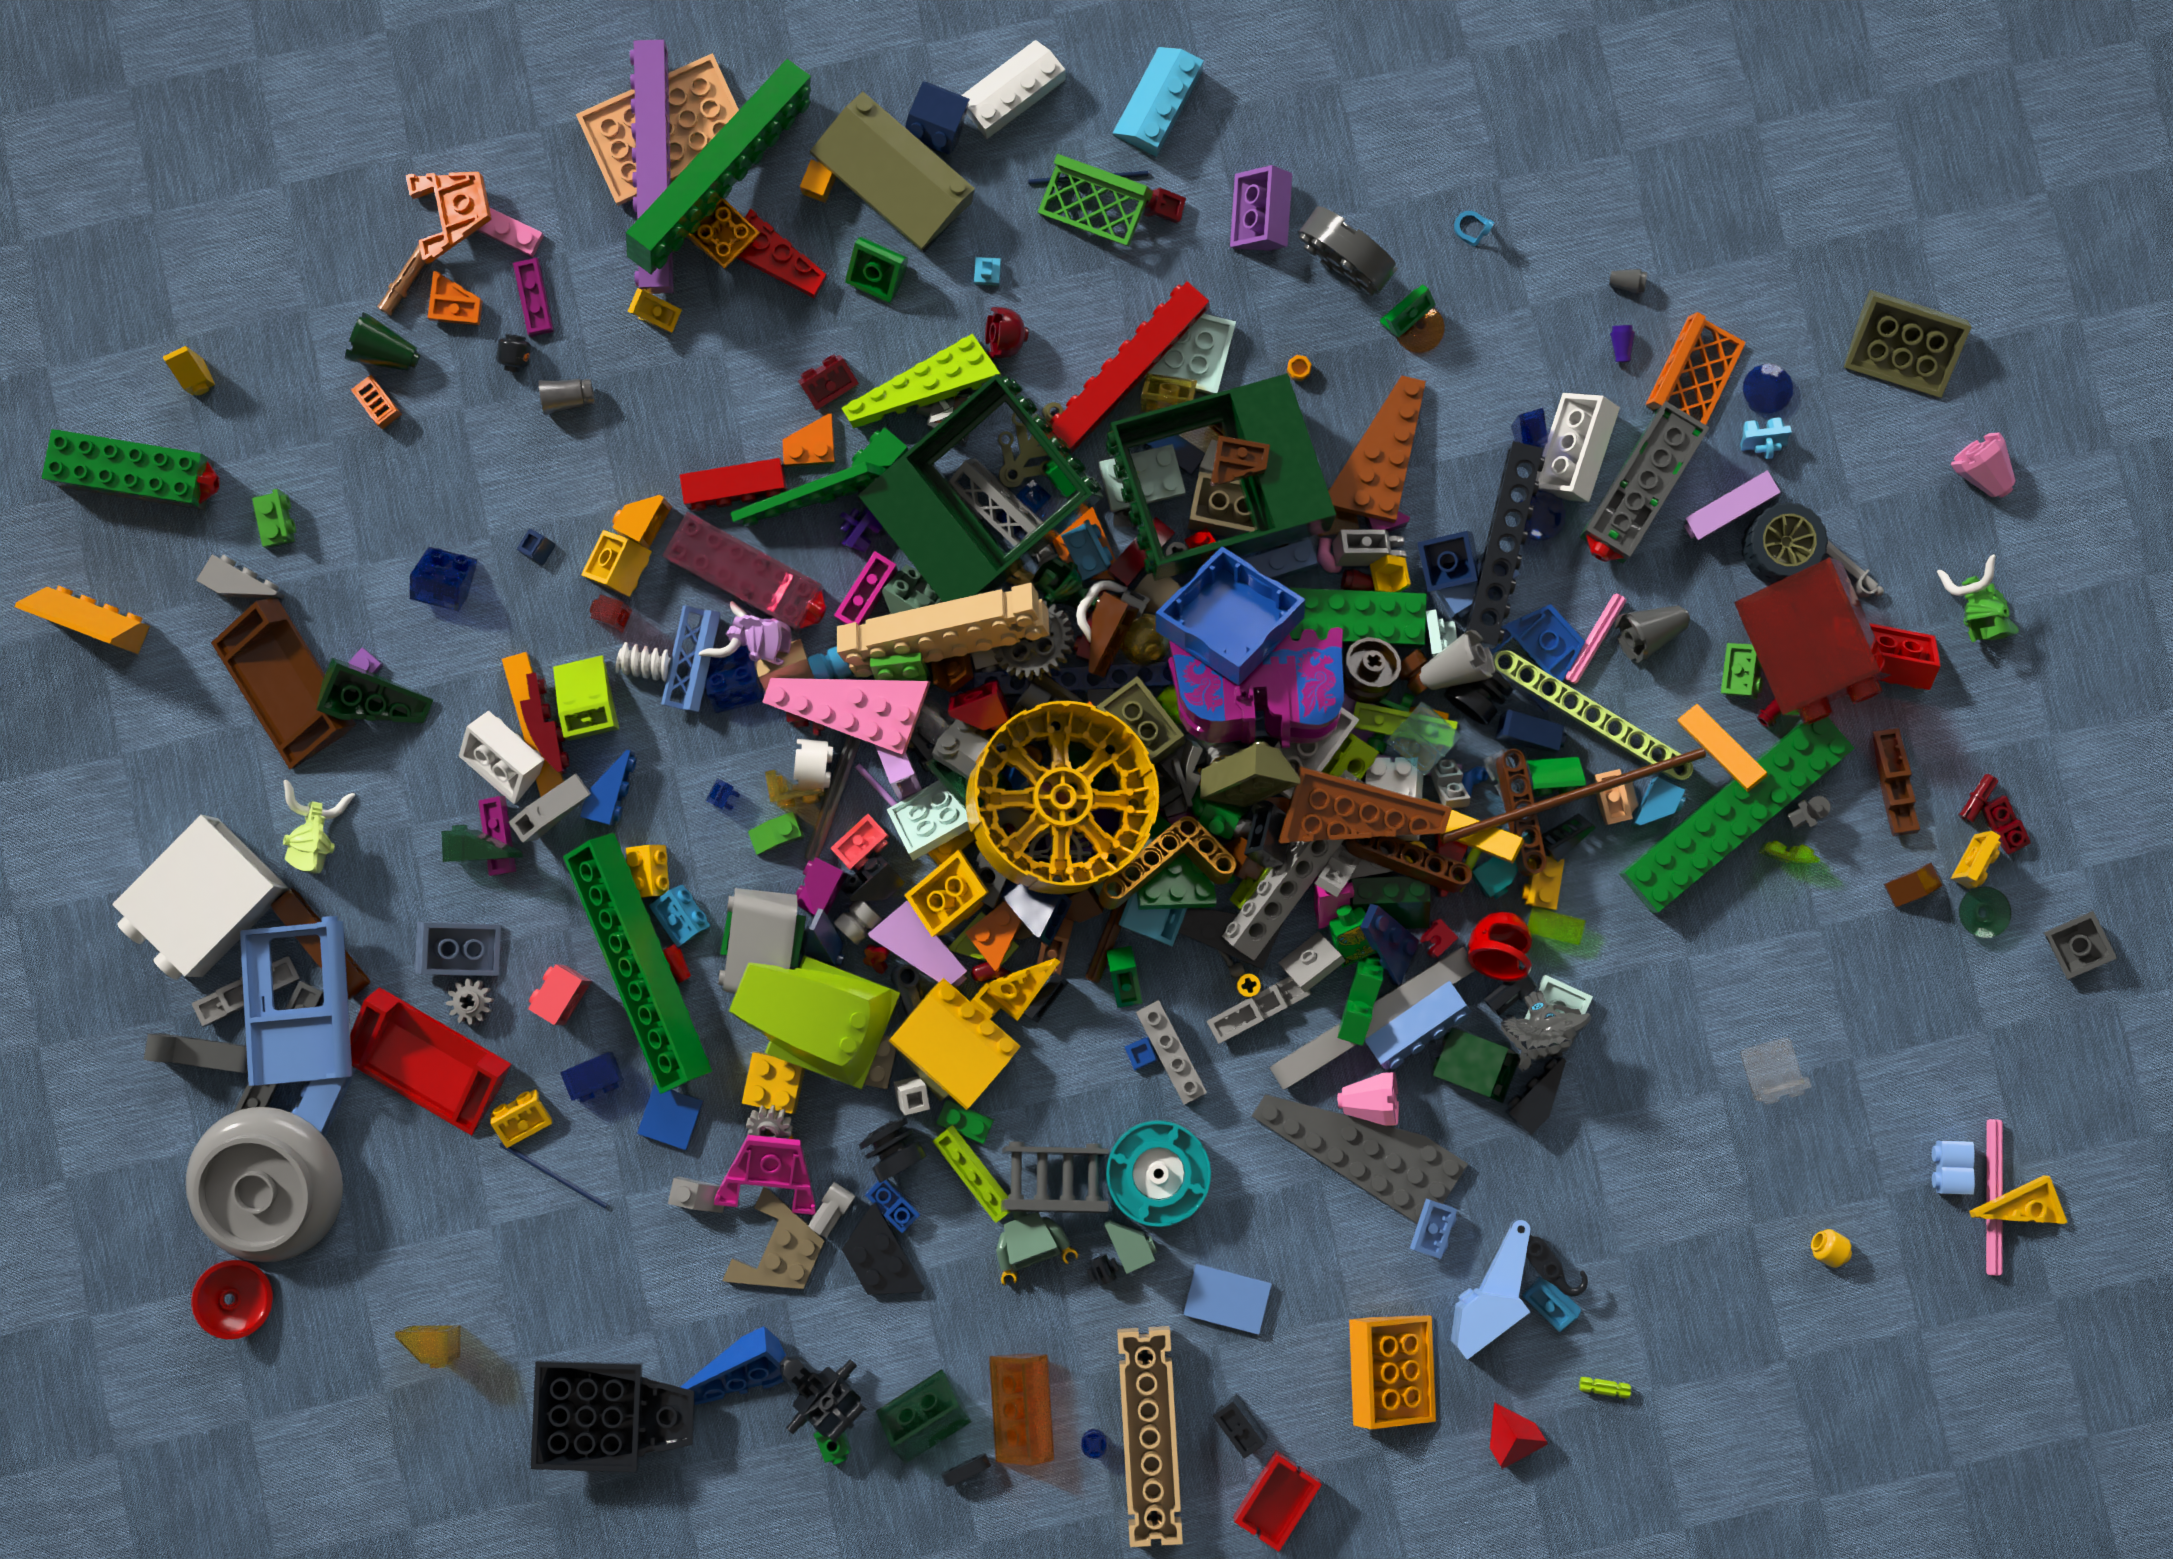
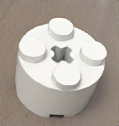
[793,739,833,793]

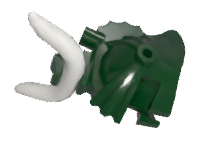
[1030,556,1128,642]

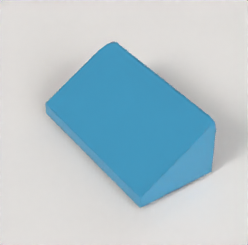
[1522,1276,1581,1332]

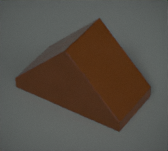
[1884,862,1943,907]

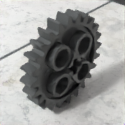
[991,601,1074,682]

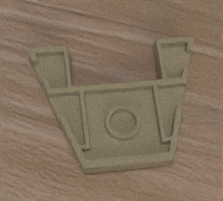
[722,1186,825,1289]

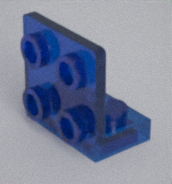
[705,645,764,713]

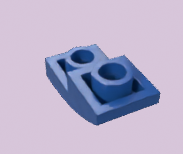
[865,1179,920,1233]

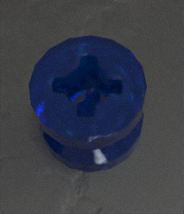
[1081,1429,1107,1459]

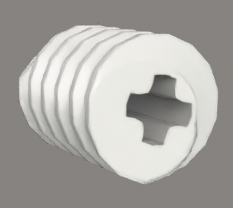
[615,642,671,682]

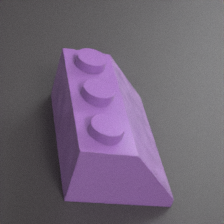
[1230,165,1292,251]

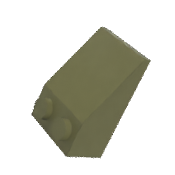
[1096,676,1185,766]

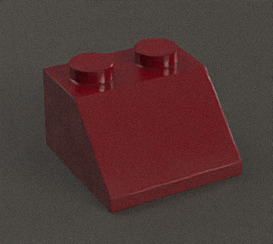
[948,679,1009,730]

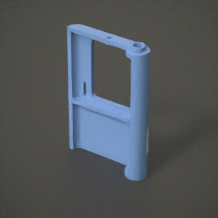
[240,916,353,1086]

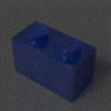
[560,1052,624,1103]

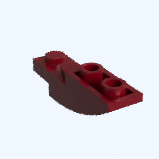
[520,672,570,775]

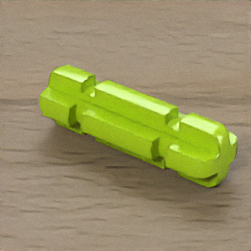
[1579,1377,1631,1399]

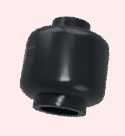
[496,334,531,372]

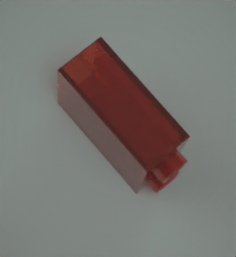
[1734,558,1892,725]

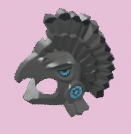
[1500,991,1591,1071]

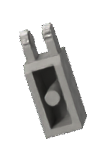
[1332,530,1407,566]

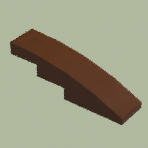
[1872,728,1920,837]

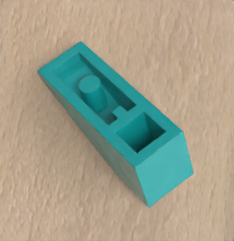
[1472,833,1531,899]

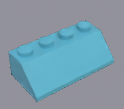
[1113,47,1204,157]

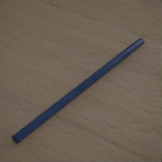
[1028,171,1148,184]
[499,1142,608,1209]

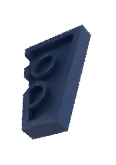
[1360,904,1420,986]

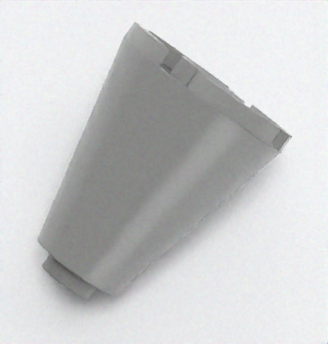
[1420,629,1495,690]

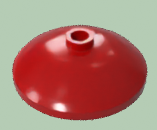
[191,1260,273,1340]

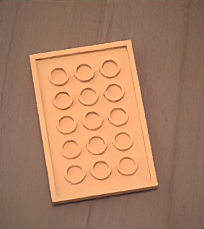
[576,53,739,206]

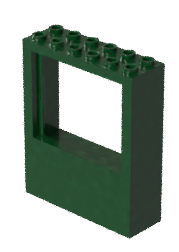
[1106,373,1336,581]
[858,374,1104,602]

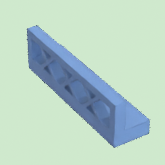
[661,605,721,712]

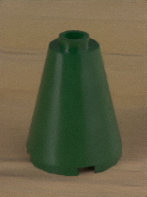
[345,312,420,371]

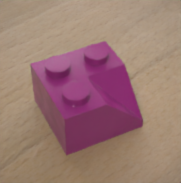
[795,857,848,915]

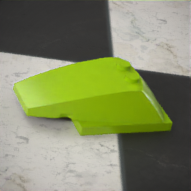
[728,955,900,1089]

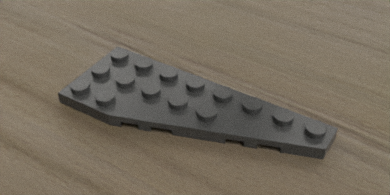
[1251,1094,1468,1224]

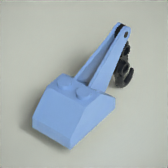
[1451,1219,1588,1360]

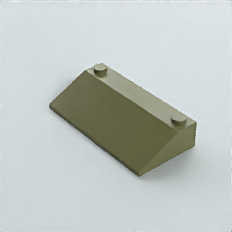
[810,91,975,250]

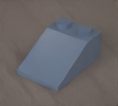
[415,921,501,976]

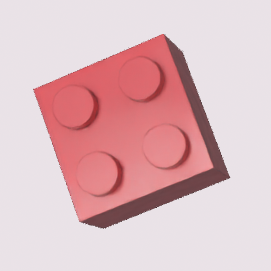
[528,964,592,1025]

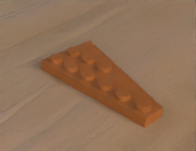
[1328,375,1426,523]
[1279,766,1452,843]

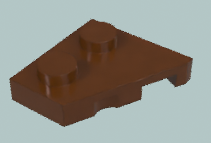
[1210,436,1270,487]

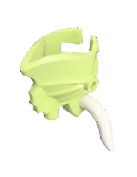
[283,780,355,874]

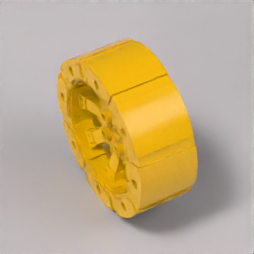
[966,701,1159,894]

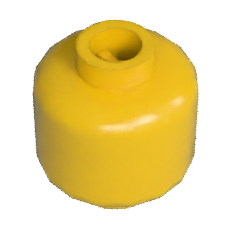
[1811,1229,1852,1268]

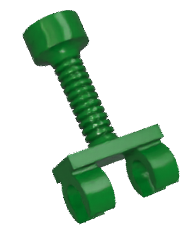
[1366,692,1414,755]

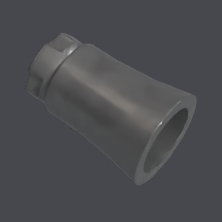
[539,379,595,416]

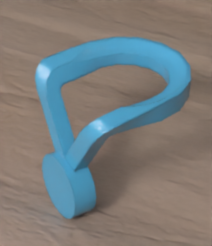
[1454,211,1494,246]

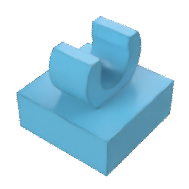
[974,257,1001,286]

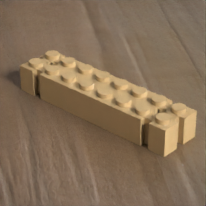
[837,583,1050,678]
[1117,1326,1183,1547]

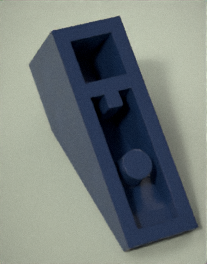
[805,908,845,969]

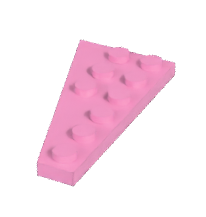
[762,678,931,755]

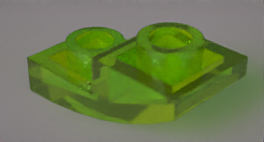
[1759,840,1820,864]
[1528,907,1586,945]

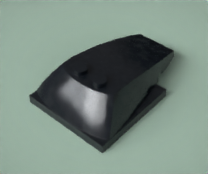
[530,1361,695,1472]

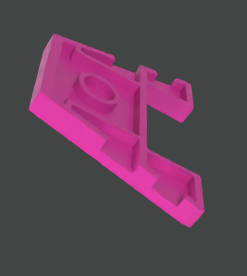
[714,1135,816,1215]

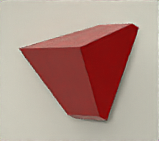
[1490,1402,1548,1469]

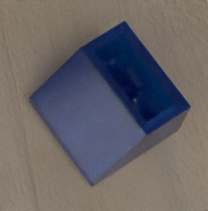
[410,547,477,612]

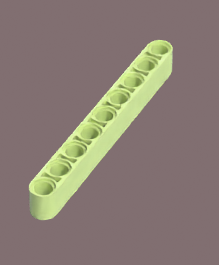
[1492,650,1693,780]

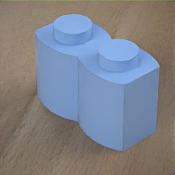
[1932,1141,1975,1195]

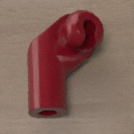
[971,962,1011,982]

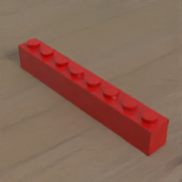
[1049,281,1209,454]

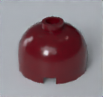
[985,307,1029,358]

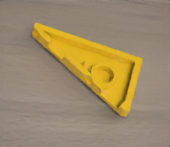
[979,958,1060,1021]
[1969,1175,2068,1224]

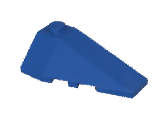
[681,1326,786,1405]

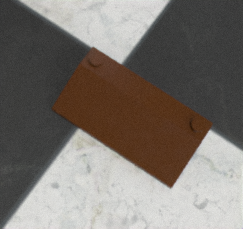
[211,598,356,769]

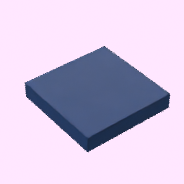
[637,1084,704,1150]

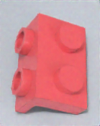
[830,814,890,871]

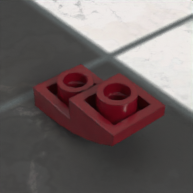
[1981,795,2031,855]

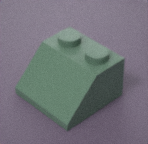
[1105,1219,1158,1274]

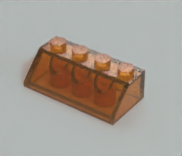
[989,1353,1054,1466]

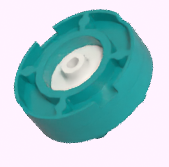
[1106,1120,1211,1227]

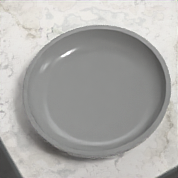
[186,1107,343,1262]

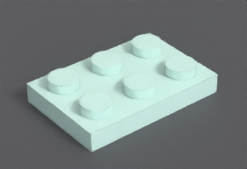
[1099,444,1186,512]

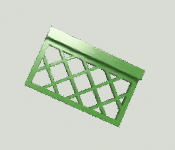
[1037,154,1153,247]

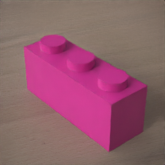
[834,551,899,625]

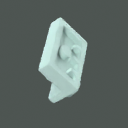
[1426,609,1457,658]

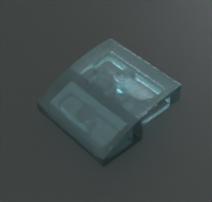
[1386,702,1462,775]

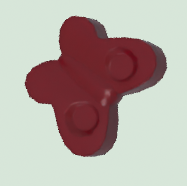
[863,944,890,974]

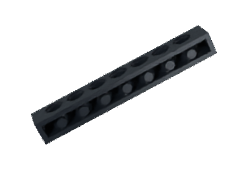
[1465,441,1545,650]

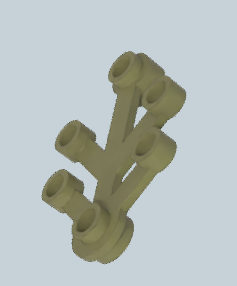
[997,402,1064,488]

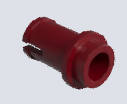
[1757,695,1790,728]

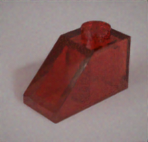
[589,594,632,633]

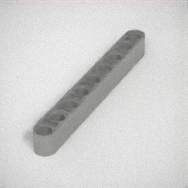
[1269,947,1475,1090]

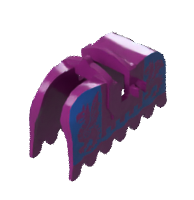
[1168,627,1344,748]

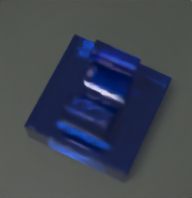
[705,778,740,810]

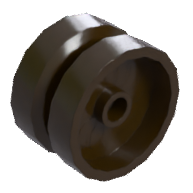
[1342,637,1401,704]

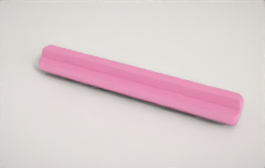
[1565,594,1626,684]

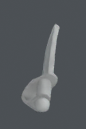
[1826,541,1884,598]

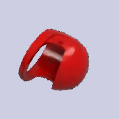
[1468,912,1532,981]

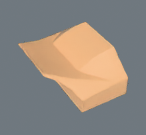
[1593,769,1638,825]

